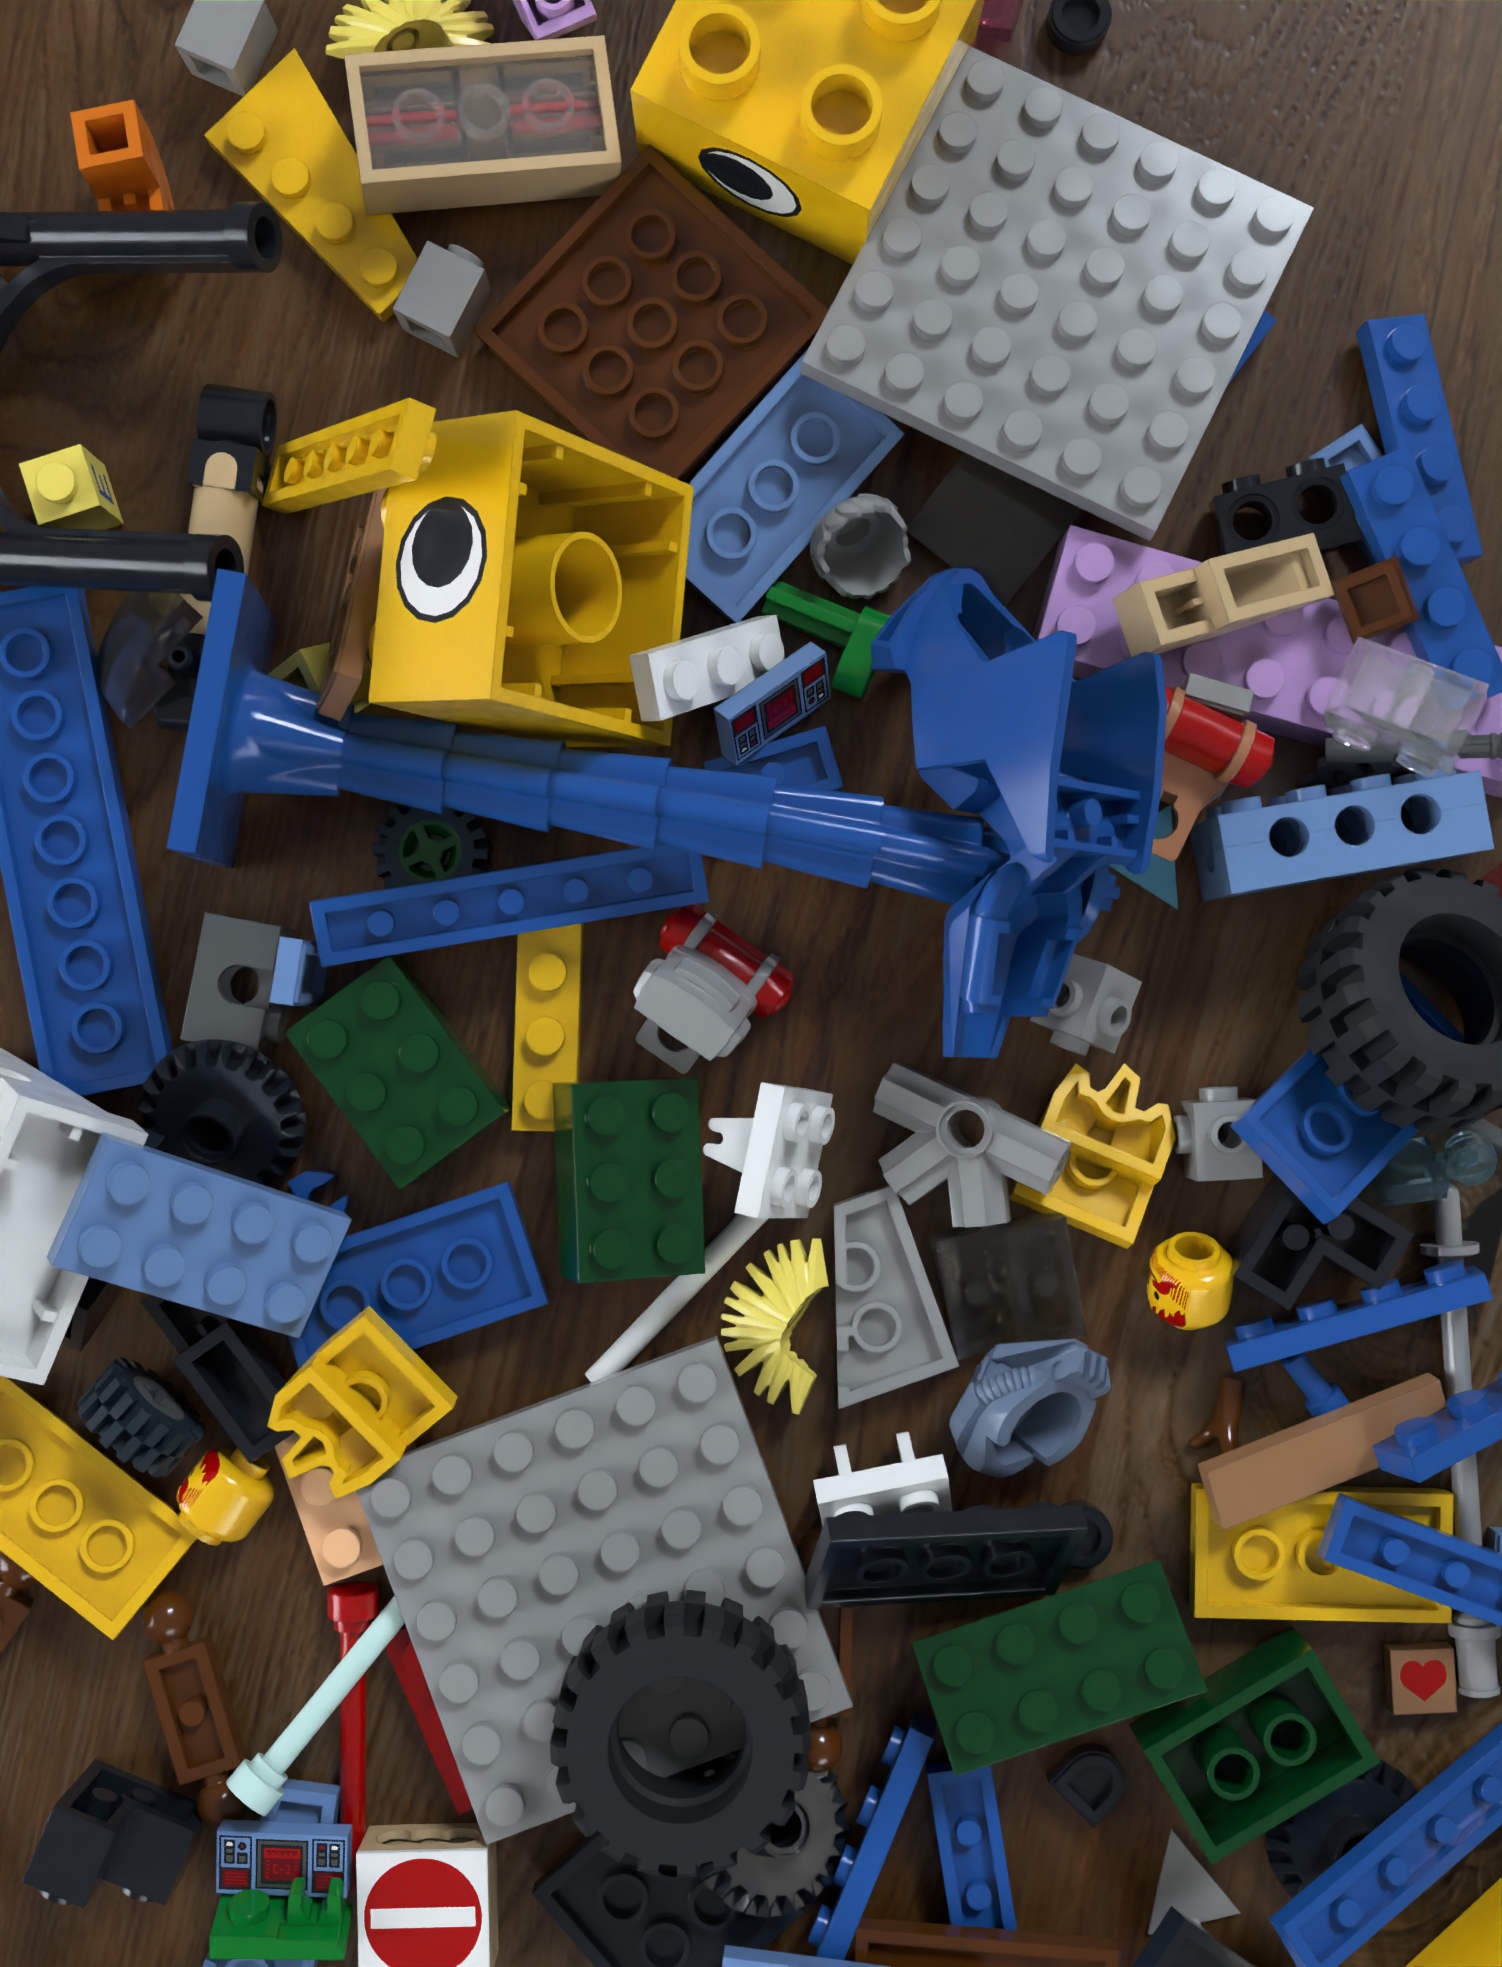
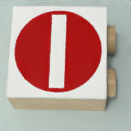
[356,1823,499,1967]

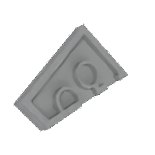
[833,1184,959,1409]

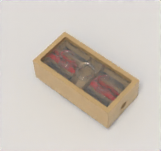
[344,35,622,215]

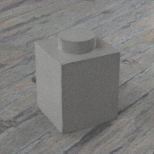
[175,0,279,97]
[392,240,493,358]

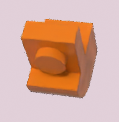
[70,99,175,211]

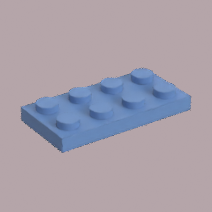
[685,348,905,624]
[46,1132,352,1338]

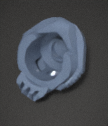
[949,1339,1111,1478]

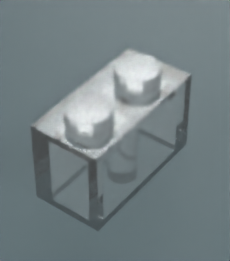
[1324,637,1490,776]

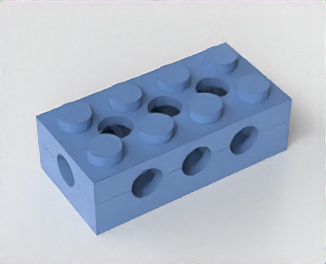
[1190,762,1494,902]

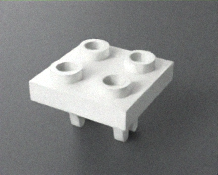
[703,1082,835,1219]
[813,1431,952,1526]

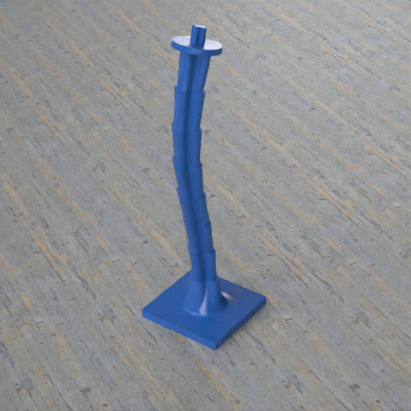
[166,568,1120,945]

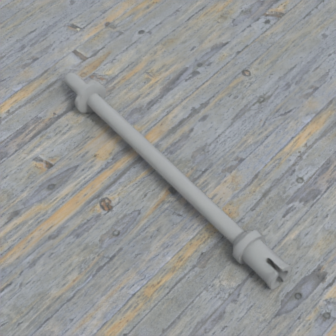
[1420,1182,1502,1698]

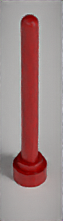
[327,1581,379,1894]

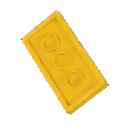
[0,1376,197,1640]
[1189,1483,1454,1624]

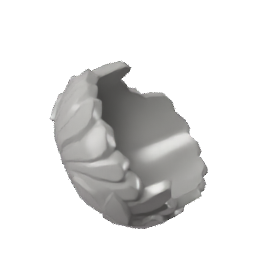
[810,493,911,599]

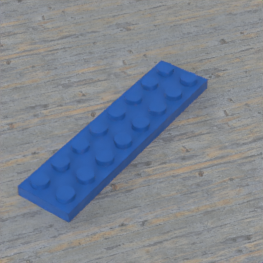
[0,586,173,1097]

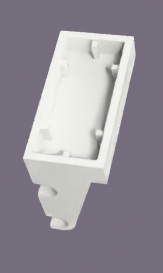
[0,1048,149,1385]

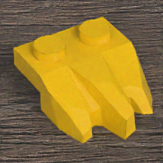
[1009,1063,1176,1249]
[267,1305,458,1499]

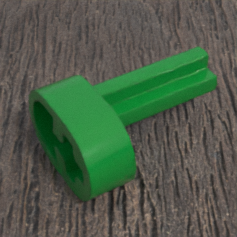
[761,580,890,700]

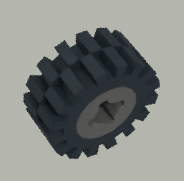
[77,1358,205,1477]

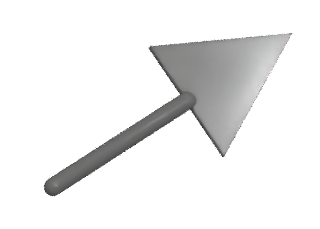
[1147,1828,1241,1935]

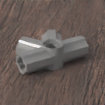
[873,1061,1073,1228]

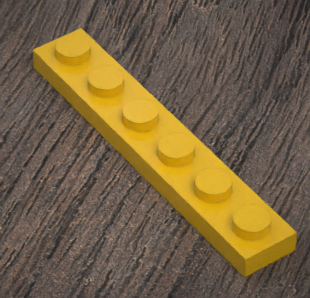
[262,397,437,514]

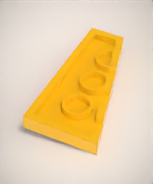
[204,48,418,323]

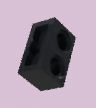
[1209,458,1361,556]

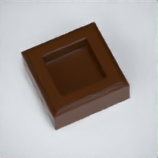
[1331,556,1421,644]

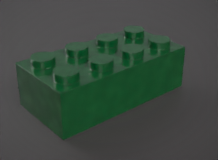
[911,1560,1208,1776]

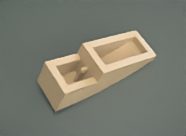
[1112,533,1335,657]

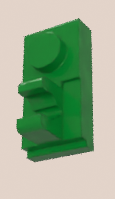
[209,1877,353,1960]

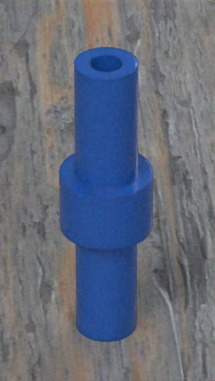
[1281,1352,1350,1418]

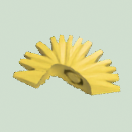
[325,0,495,60]
[721,1238,829,1415]

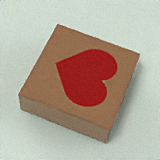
[1383,1641,1457,1715]

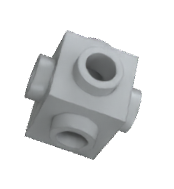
[1030,954,1142,1056]
[1172,1086,1263,1182]

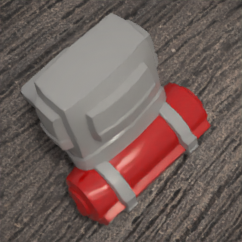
[633,904,795,1074]

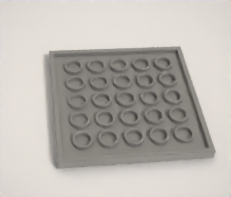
[800,46,1314,541]
[356,1335,853,1845]

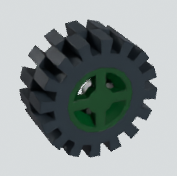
[372,805,494,888]

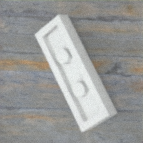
[629,615,784,722]

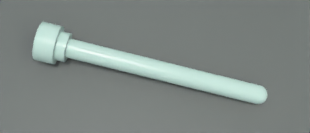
[226,1595,405,1816]

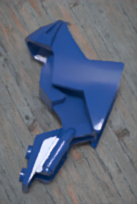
[870,568,1167,1058]

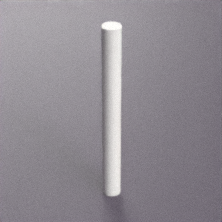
[585,1214,768,1382]

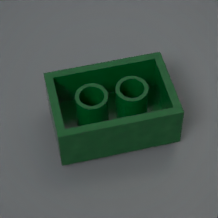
[284,955,512,1190]
[553,1077,705,1284]
[1129,1626,1381,1865]

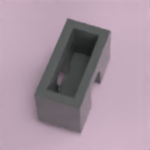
[180,912,295,1054]

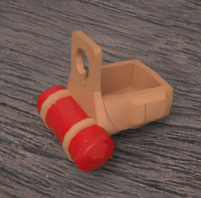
[1151,686,1275,861]

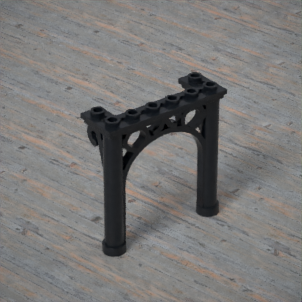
[0,202,283,602]

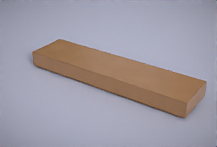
[316,488,386,721]
[1198,1373,1447,1530]

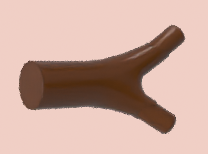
[1189,1376,1246,1454]

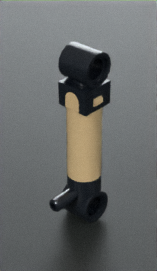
[155,383,277,733]

